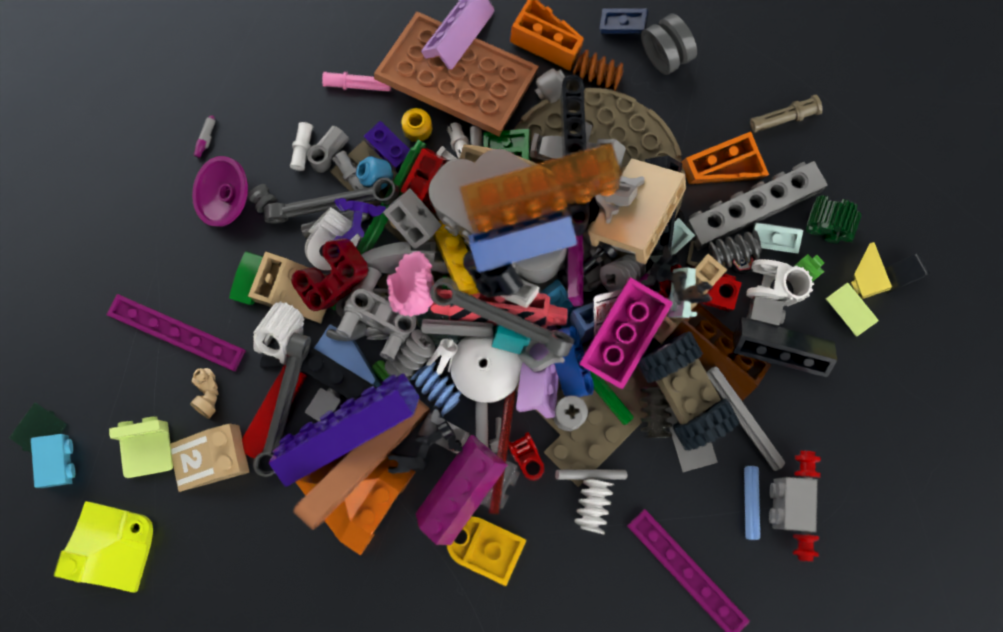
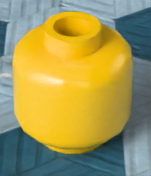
[401,108,432,142]

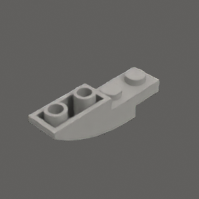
[362,241,449,275]

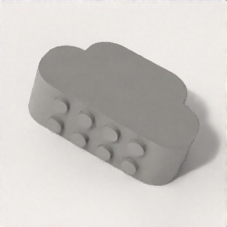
[429,149,567,283]

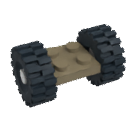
[638,331,740,451]

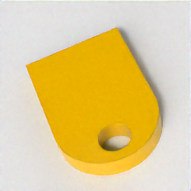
[447,517,526,586]

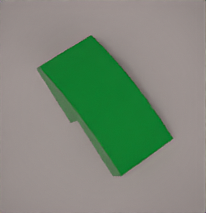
[229,251,263,305]

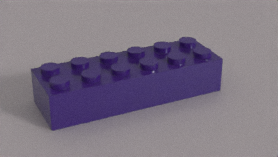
[269,373,420,487]

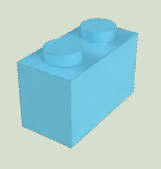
[31,434,75,488]

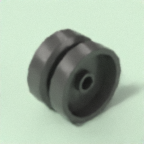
[641,13,697,75]

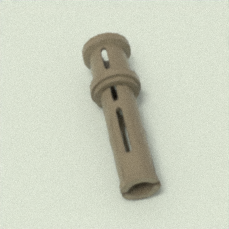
[750,95,823,133]

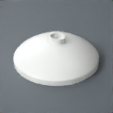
[450,334,523,403]

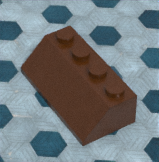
[665,303,771,401]

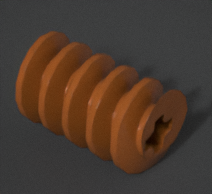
[573,49,624,91]

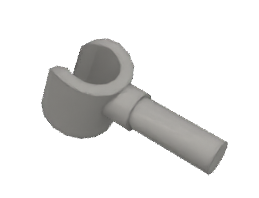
[489,417,504,453]

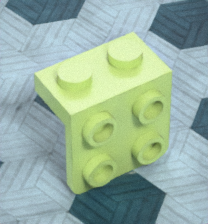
[109,417,173,478]

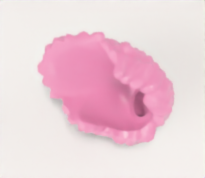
[386,251,434,317]

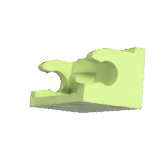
[826,283,879,337]

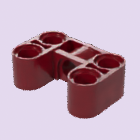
[291,238,369,311]

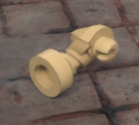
[190,368,219,419]

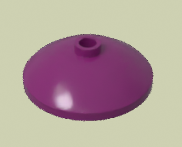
[192,156,248,227]

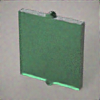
[9,402,68,453]

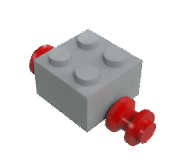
[769,451,821,561]

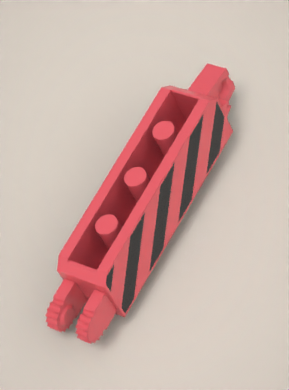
[430,289,568,329]

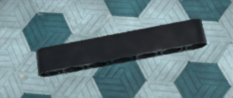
[560,75,590,236]

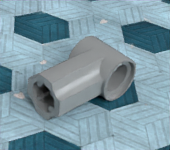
[307,126,349,173]

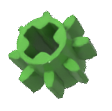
[794,254,824,282]

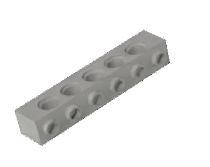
[686,161,828,251]

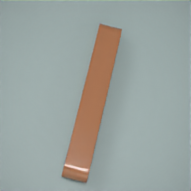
[293,399,430,529]

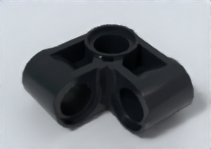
[463,251,524,298]

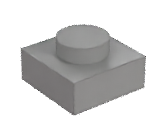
[605,182,637,206]

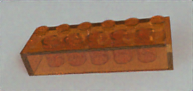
[459,143,621,232]

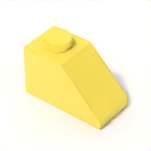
[851,242,892,299]

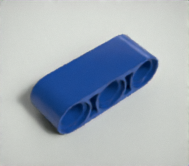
[554,326,594,397]

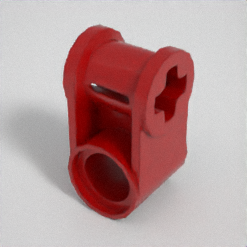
[506,432,544,481]

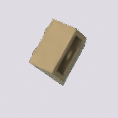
[248,252,328,324]

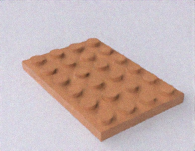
[374,12,539,136]

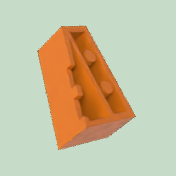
[510,0,584,71]
[681,131,769,184]

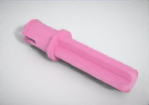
[322,72,391,91]

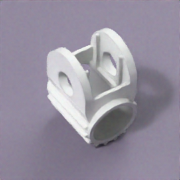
[305,207,360,270]
[746,260,814,307]
[253,301,305,365]

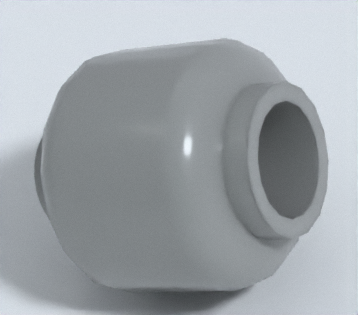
[535,69,565,103]

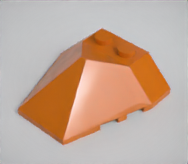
[296,450,415,555]

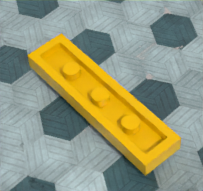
[433,220,480,295]

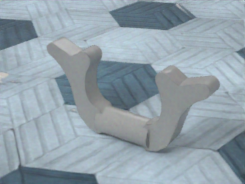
[596,175,644,223]
[518,339,565,372]

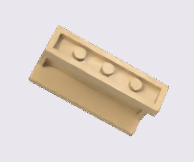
[588,158,686,264]

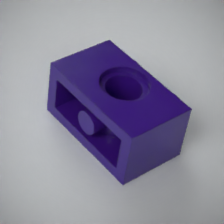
[363,121,410,174]

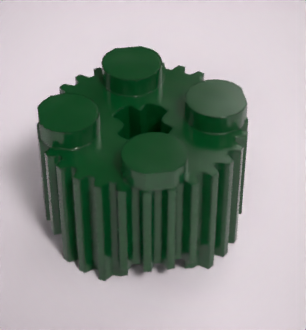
[806,195,862,244]

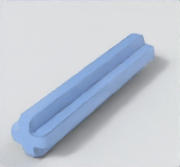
[744,466,760,540]

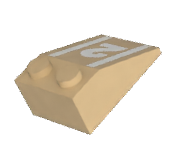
[170,424,250,492]

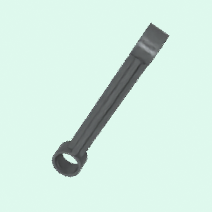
[263,178,400,224]
[430,278,574,356]
[253,333,311,477]

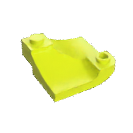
[54,501,153,593]

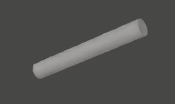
[555,470,627,480]

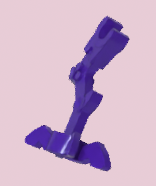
[334,198,386,253]

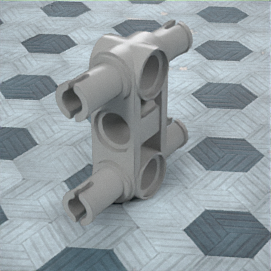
[336,267,417,361]

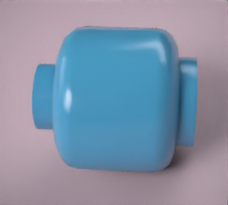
[356,156,393,190]

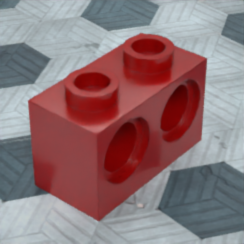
[401,148,448,202]
[701,274,742,312]

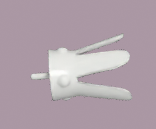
[426,339,458,374]

